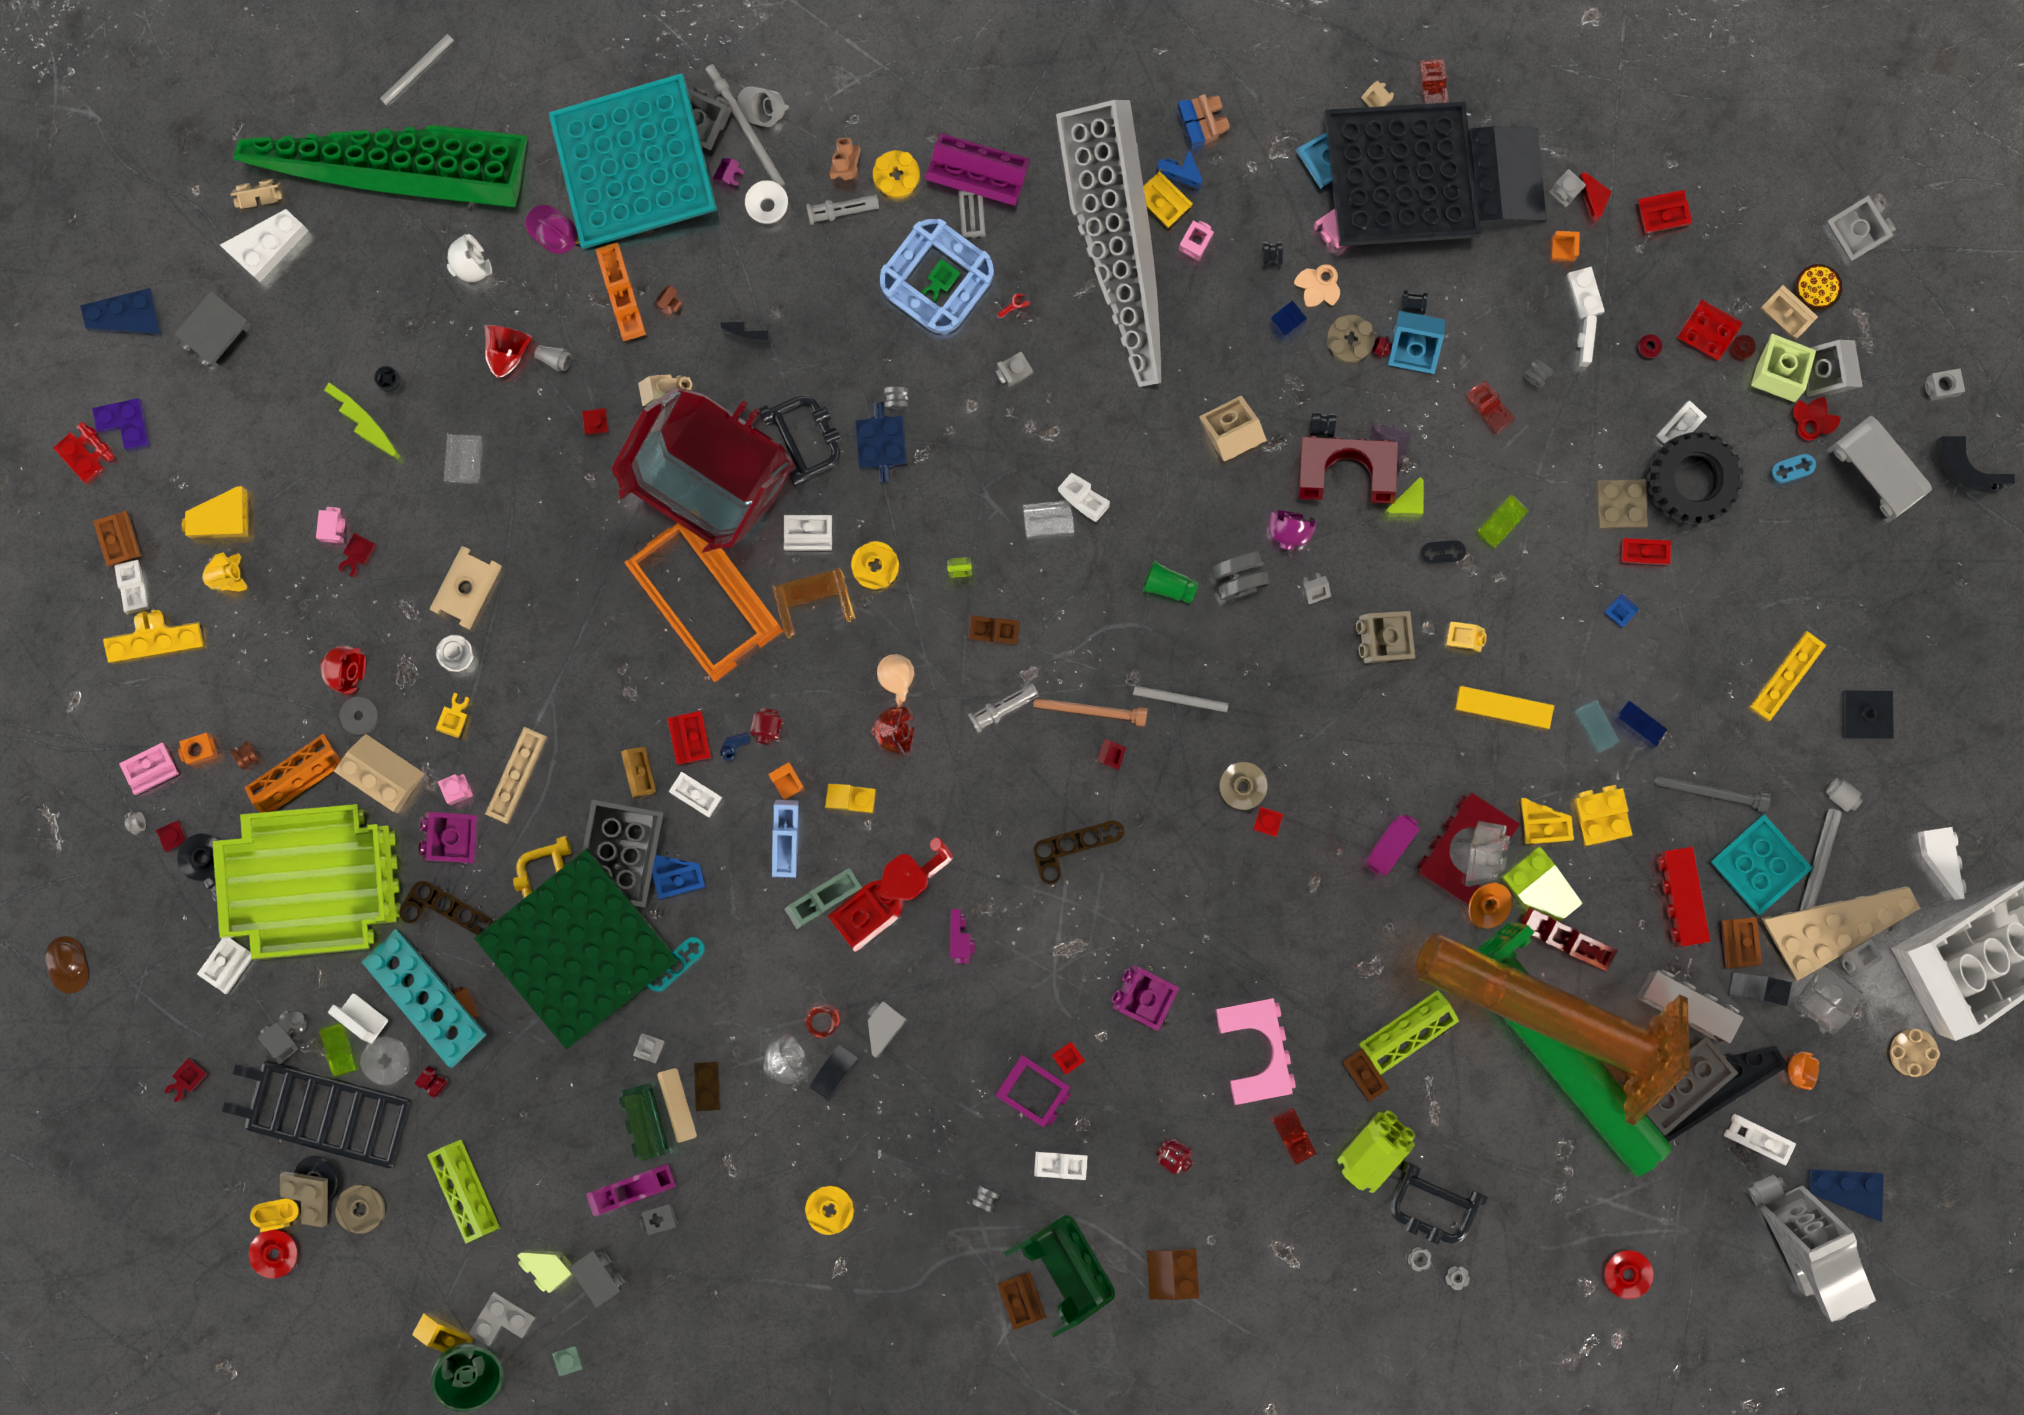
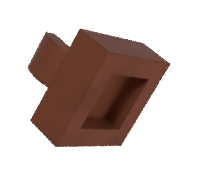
[653,285,682,311]

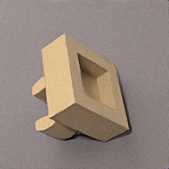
[1361,81,1394,107]

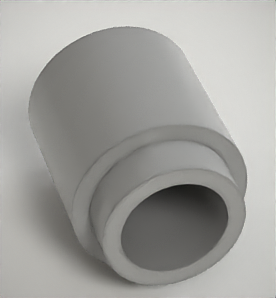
[1825,777,1863,812]
[1748,1174,1787,1206]

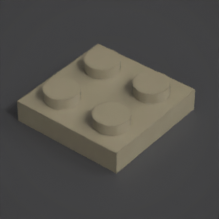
[1597,479,1648,529]

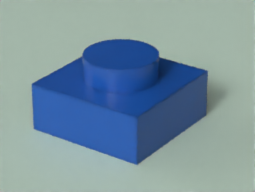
[1605,593,1639,627]

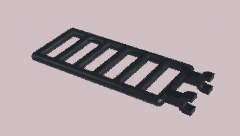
[222,1060,411,1169]

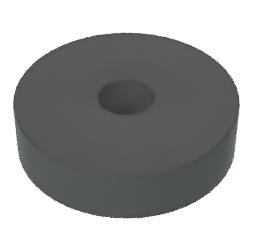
[339,697,379,735]

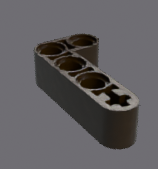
[1033,820,1124,885]
[399,881,496,935]

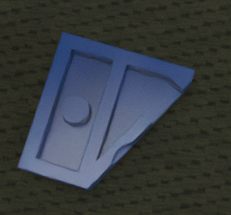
[652,855,706,900]

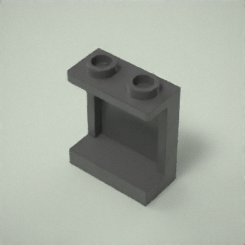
[174,291,252,367]

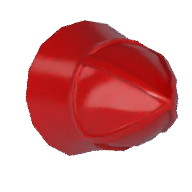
[484,325,533,378]

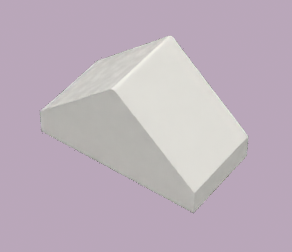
[1891,880,2024,1041]

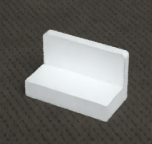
[328,994,388,1044]

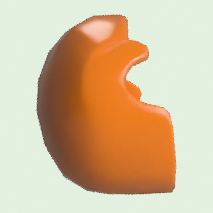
[1788,1051,1819,1090]

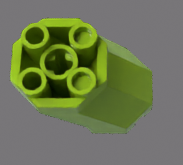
[1337,1110,1415,1193]

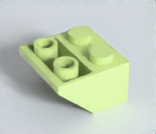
[518,1250,573,1293]

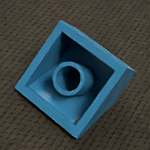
[1388,311,1446,374]

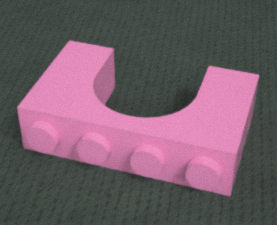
[1215,998,1296,1105]

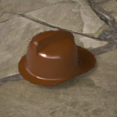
[45,936,89,993]

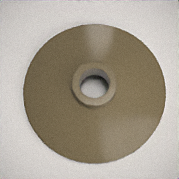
[1219,762,1268,810]

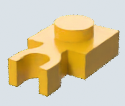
[436,693,469,738]

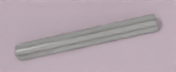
[1800,808,1842,911]

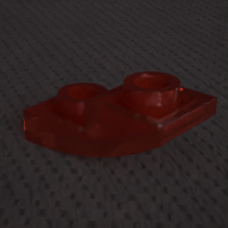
[1272,1108,1317,1165]

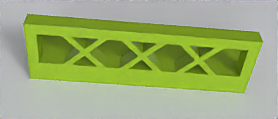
[1359,990,1459,1075]
[427,1140,500,1243]

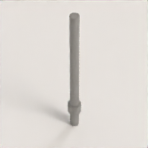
[706,64,785,187]

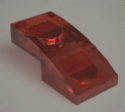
[1420,58,1449,104]
[1467,380,1515,435]

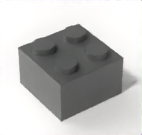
[569,1248,626,1308]

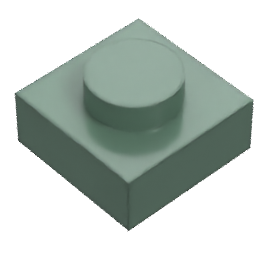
[552,1345,583,1377]

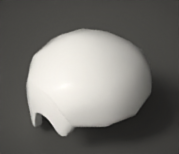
[436,635,474,672]

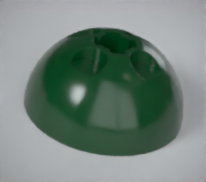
[430,1343,503,1412]

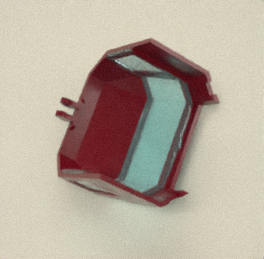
[611,387,795,553]

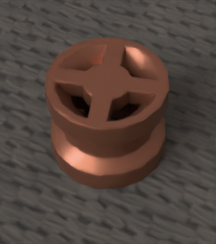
[230,740,260,770]

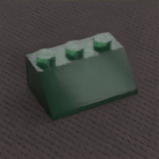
[619,1083,670,1161]

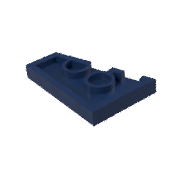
[80,288,162,335]
[1808,1169,1884,1222]

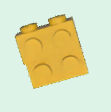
[1574,785,1632,846]

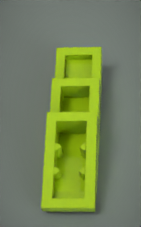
[324,383,400,459]

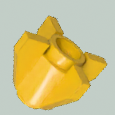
[202,552,248,592]

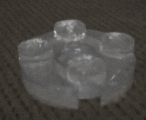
[360,1037,410,1085]

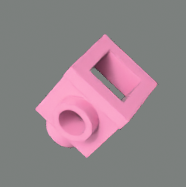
[1314,209,1342,249]
[1179,221,1214,261]
[316,507,345,544]
[438,774,473,806]

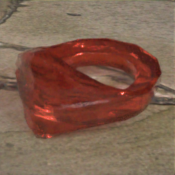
[806,1005,839,1038]

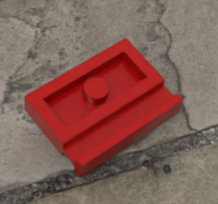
[1637,190,1692,234]
[667,711,712,765]

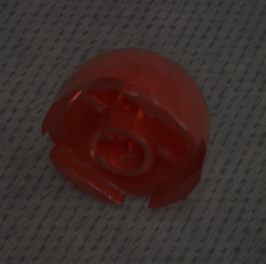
[872,706,915,754]

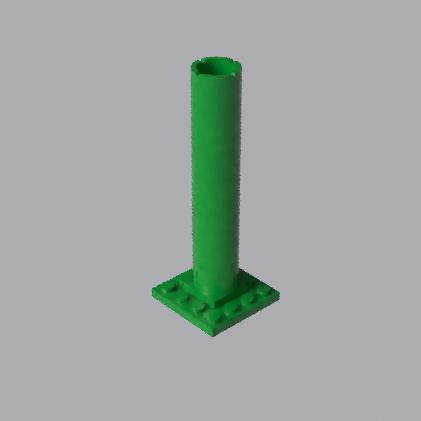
[1437,921,1673,1177]

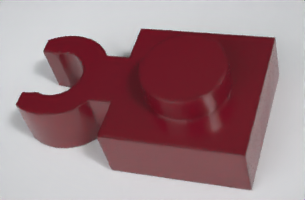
[338,533,376,578]
[164,1058,208,1102]

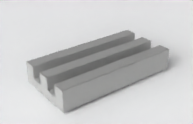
[959,191,986,239]

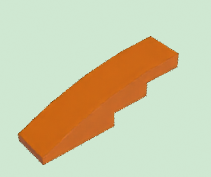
[595,242,646,341]

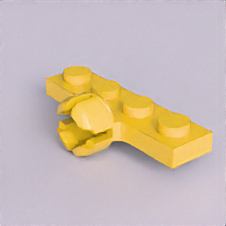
[103,610,204,663]

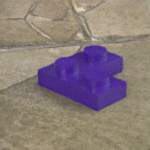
[92,398,150,450]

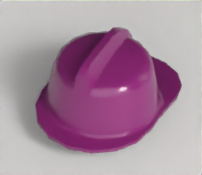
[525,205,578,254]

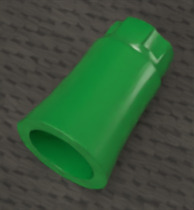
[1142,560,1198,603]

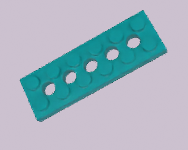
[362,929,487,1068]

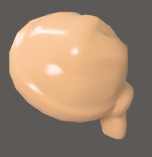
[877,654,914,706]

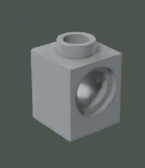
[1925,368,1965,401]

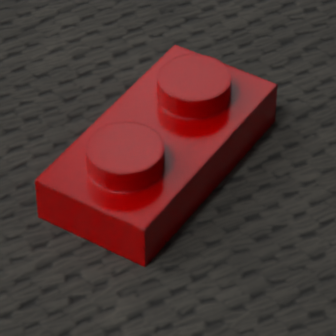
[1621,538,1671,565]

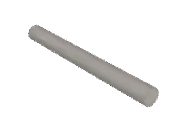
[380,34,454,105]
[1133,686,1229,712]

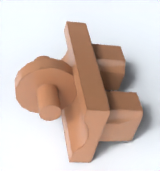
[829,138,861,180]

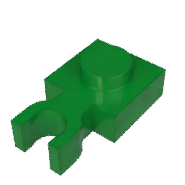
[921,259,961,303]

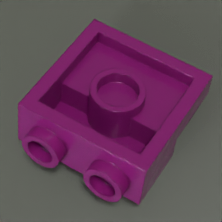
[418,812,477,863]
[950,909,975,964]
[1112,965,1179,1031]

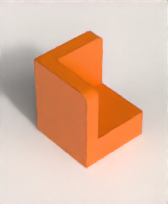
[1551,231,1580,261]
[768,762,805,800]

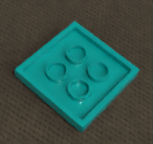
[1710,814,1813,916]

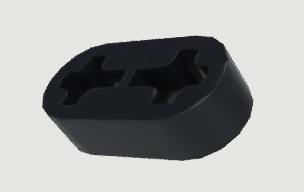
[1420,540,1466,565]

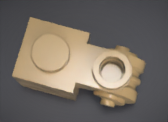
[638,374,692,406]

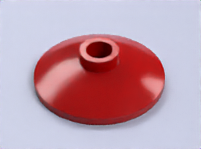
[249,1230,298,1279]
[1605,1250,1654,1299]

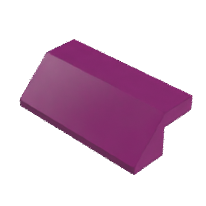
[925,133,1030,206]

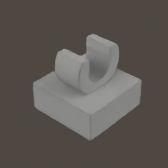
[1303,573,1331,604]
[633,1033,665,1064]

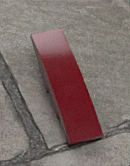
[1521,907,1618,971]

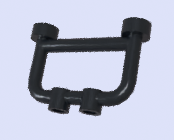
[758,395,841,489]
[1391,1161,1488,1245]

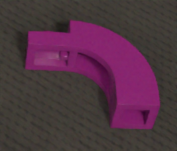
[586,1164,676,1217]

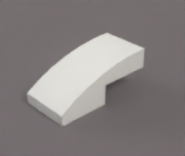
[1058,473,1110,522]
[114,560,150,615]
[1034,1152,1087,1180]

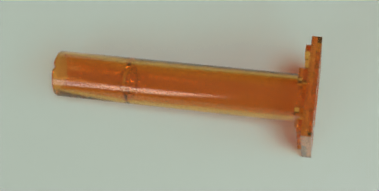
[1414,933,1690,1125]

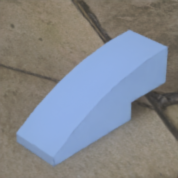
[772,800,799,877]

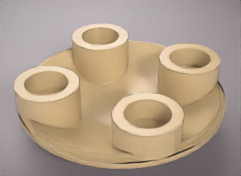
[1890,1029,1940,1077]

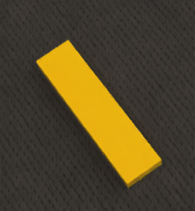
[1750,631,1826,722]
[1455,686,1554,729]

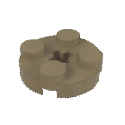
[1327,315,1375,363]
[335,1185,385,1234]

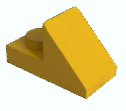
[825,784,876,813]

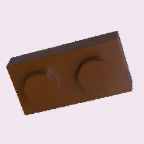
[1342,1048,1390,1102]

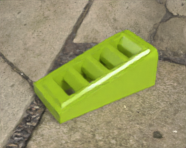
[947,557,972,578]

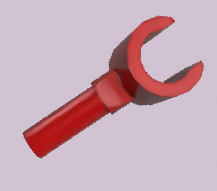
[997,294,1030,318]

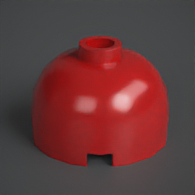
[320,646,366,694]

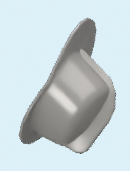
[737,86,789,127]

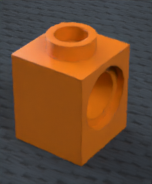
[178,733,219,766]

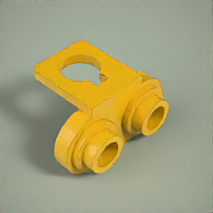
[250,1198,299,1232]

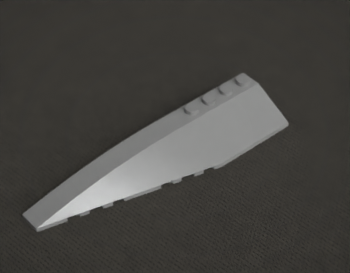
[1056,100,1161,387]

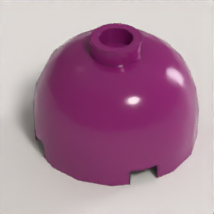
[1268,510,1317,550]

